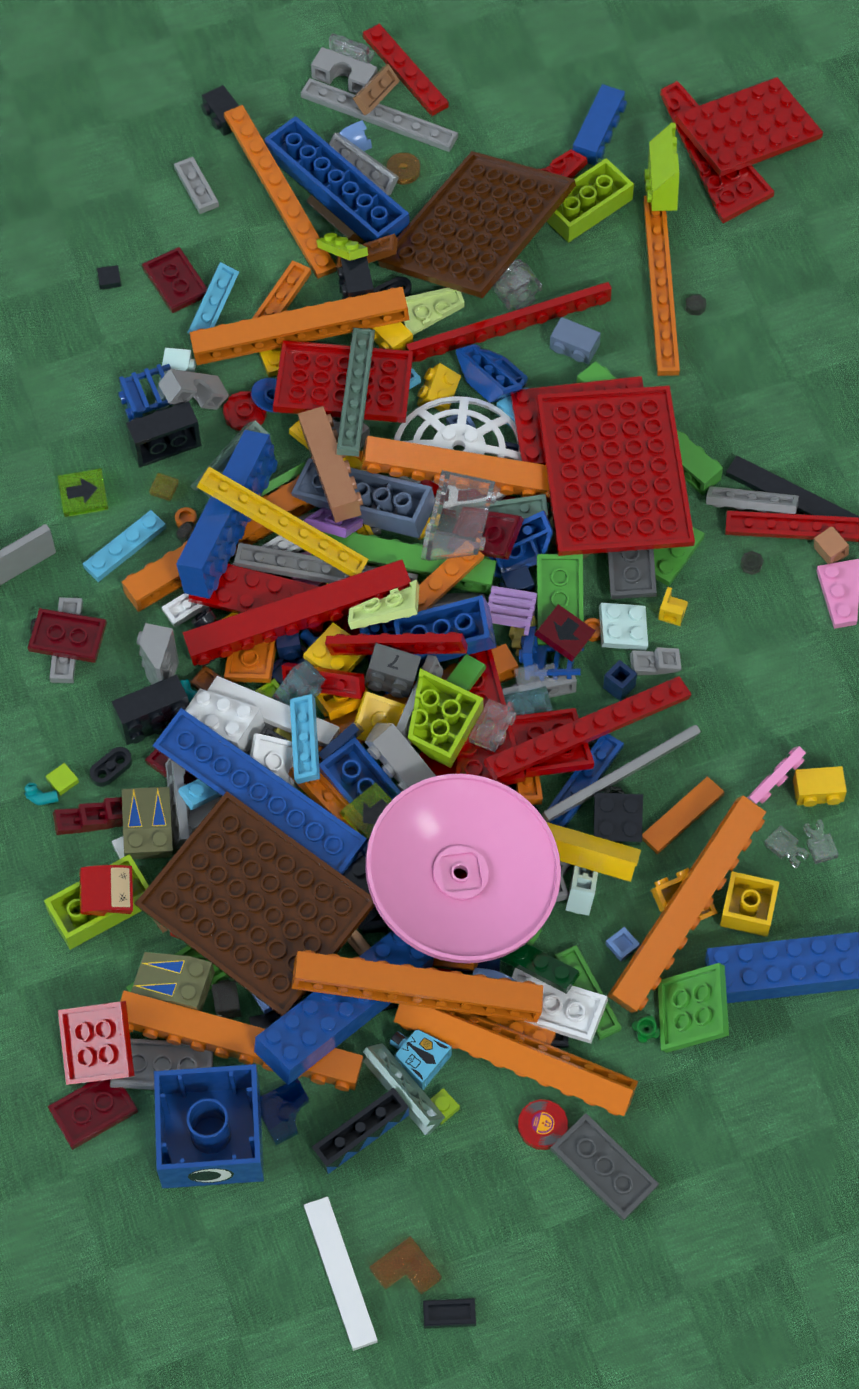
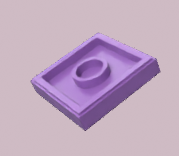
[304,508,363,538]

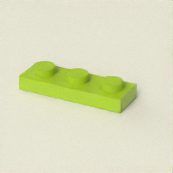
[317,233,368,261]

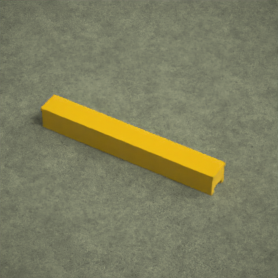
[546,822,641,882]

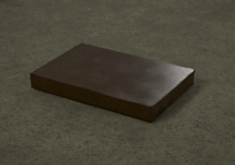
[306,195,365,244]

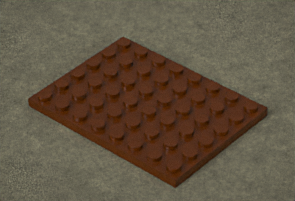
[378,151,576,298]
[135,791,375,1016]

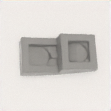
[630,647,681,675]

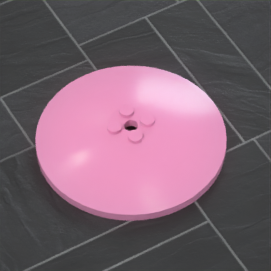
[365,774,561,963]

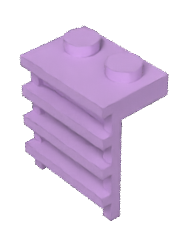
[488,586,537,635]

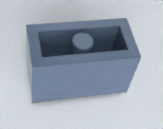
[550,317,601,364]

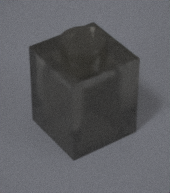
[211,980,242,1019]

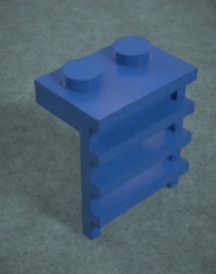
[118,364,171,422]
[519,626,584,680]

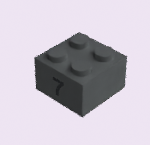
[365,643,421,698]

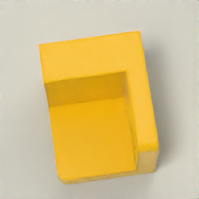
[658,587,688,626]

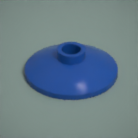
[251,378,277,413]

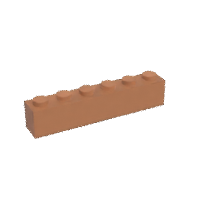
[298,406,363,523]

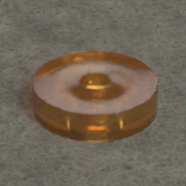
[387,153,420,185]

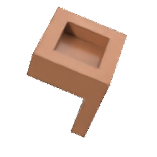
[814,527,849,564]

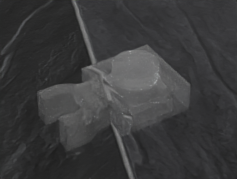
[514,663,558,692]
[803,819,839,864]
[764,825,809,869]

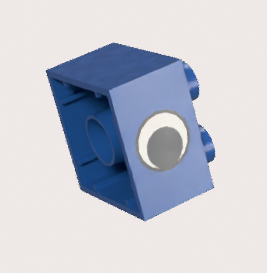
[154,1064,264,1189]

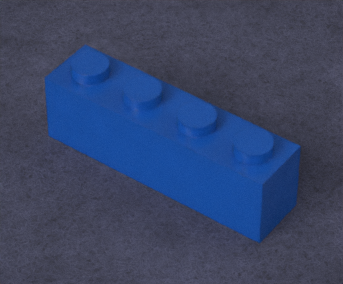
[572,84,627,166]

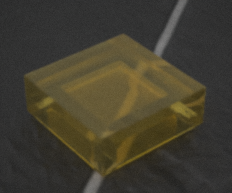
[149,473,179,501]

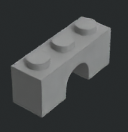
[311,47,377,94]
[158,369,229,410]

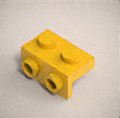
[417,363,461,412]

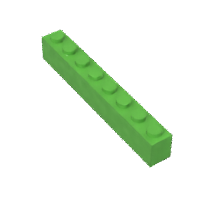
[576,361,723,496]
[312,532,497,595]

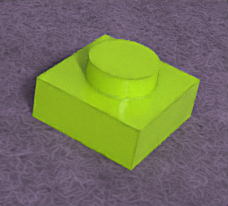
[430,1088,460,1125]

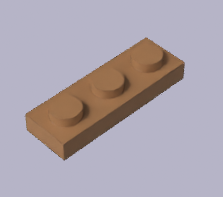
[353,64,400,115]

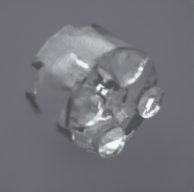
[493,259,542,311]

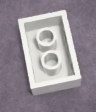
[185,689,265,754]

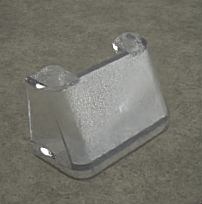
[421,470,498,561]

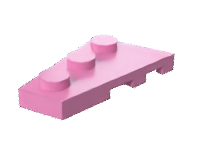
[816,559,859,629]
[747,746,806,804]

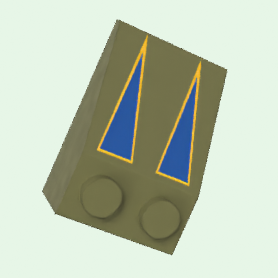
[122,787,173,859]
[131,952,215,1011]

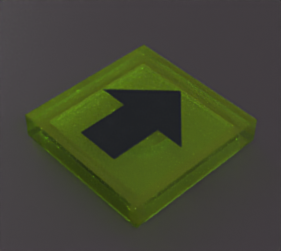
[57,468,109,517]
[340,783,392,843]

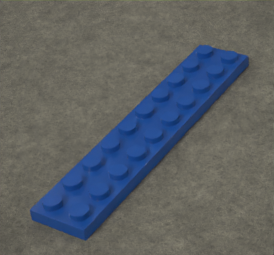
[153,708,369,875]

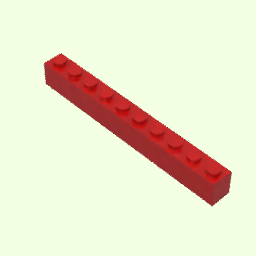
[183,559,411,666]

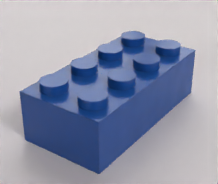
[394,595,497,667]
[319,737,401,837]

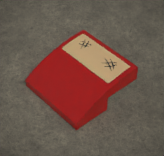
[80,865,133,916]

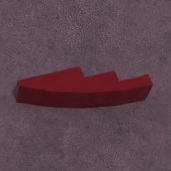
[53,797,123,835]

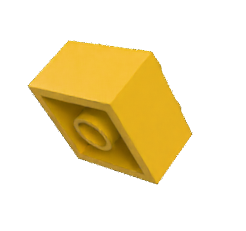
[720,871,779,937]

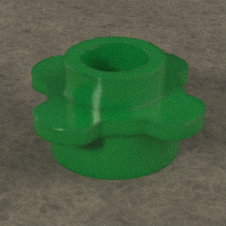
[632,1016,660,1043]

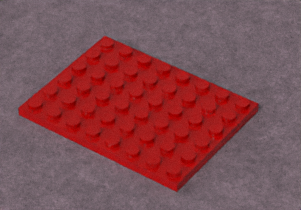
[537,386,695,556]

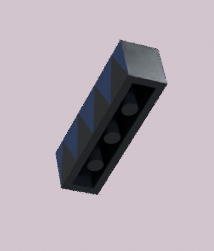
[312,1087,409,1174]

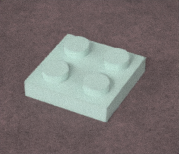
[599,603,648,650]

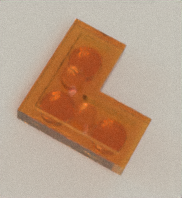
[369,1236,442,1294]

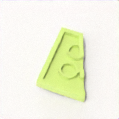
[403,288,464,335]
[348,579,419,630]

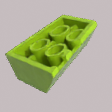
[644,123,679,211]
[408,668,484,768]

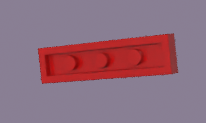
[282,662,365,699]

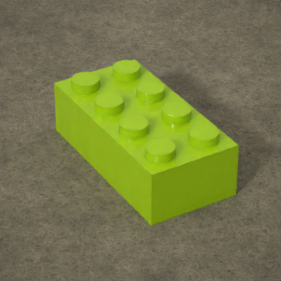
[547,158,634,243]
[44,854,149,950]

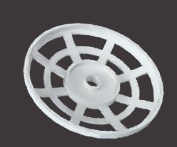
[394,396,521,512]

